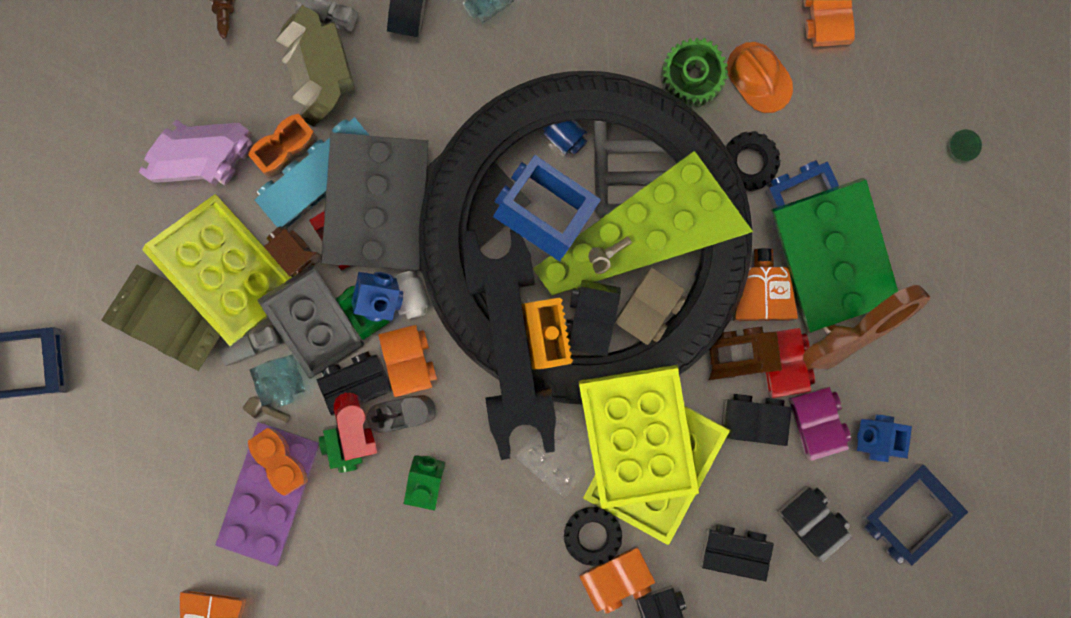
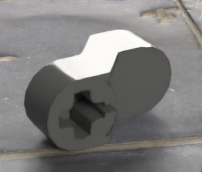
[367,395,435,433]

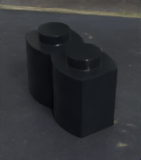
[565,280,621,357]
[722,394,792,446]
[777,486,852,562]

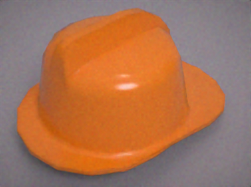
[727,42,793,113]

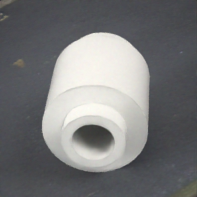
[393,270,430,320]

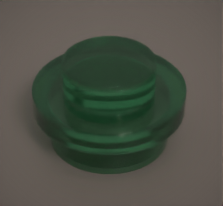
[949,129,982,162]

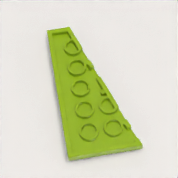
[533,151,753,295]

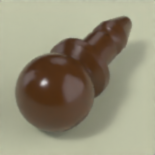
[210,0,235,39]

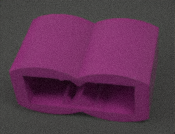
[789,387,851,461]

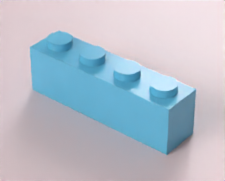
[254,117,370,229]

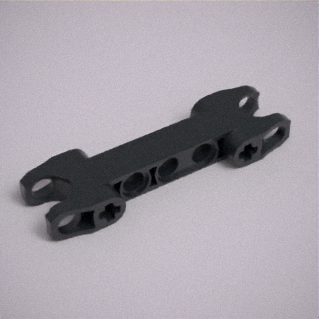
[464,229,556,460]

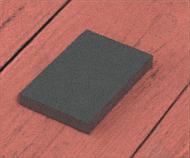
[258,265,364,379]

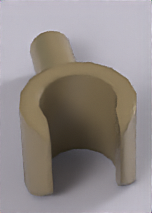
[588,236,632,274]
[243,397,290,423]

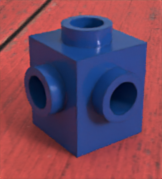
[351,272,403,322]
[857,414,912,462]

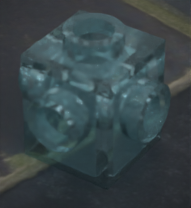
[249,354,305,408]

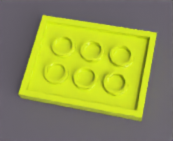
[142,194,292,346]
[579,365,699,509]
[583,405,730,545]

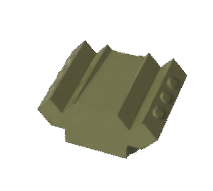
[275,5,355,127]
[101,265,220,371]

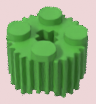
[661,38,728,107]

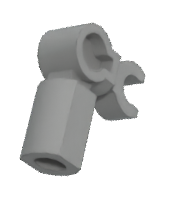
[295,0,359,33]
[218,325,282,366]

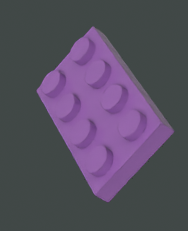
[215,422,319,567]

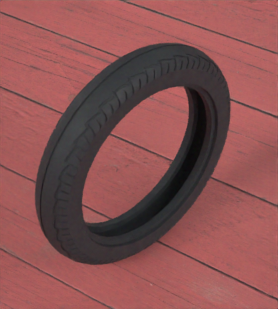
[419,71,752,404]

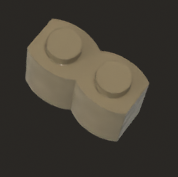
[615,267,686,345]

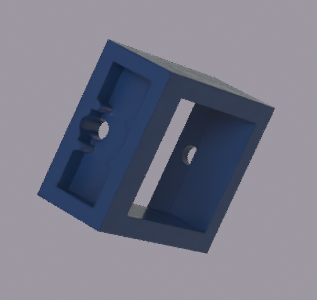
[0,327,66,400]
[862,464,968,566]

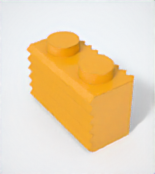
[521,297,573,369]

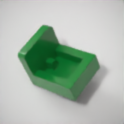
[336,285,390,340]
[319,425,364,473]
[403,455,445,511]

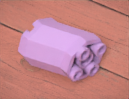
[139,120,254,186]

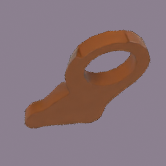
[803,285,930,370]

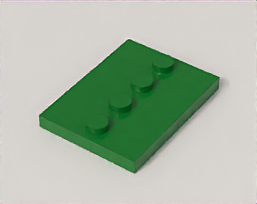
[771,178,898,333]

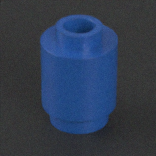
[542,121,588,155]

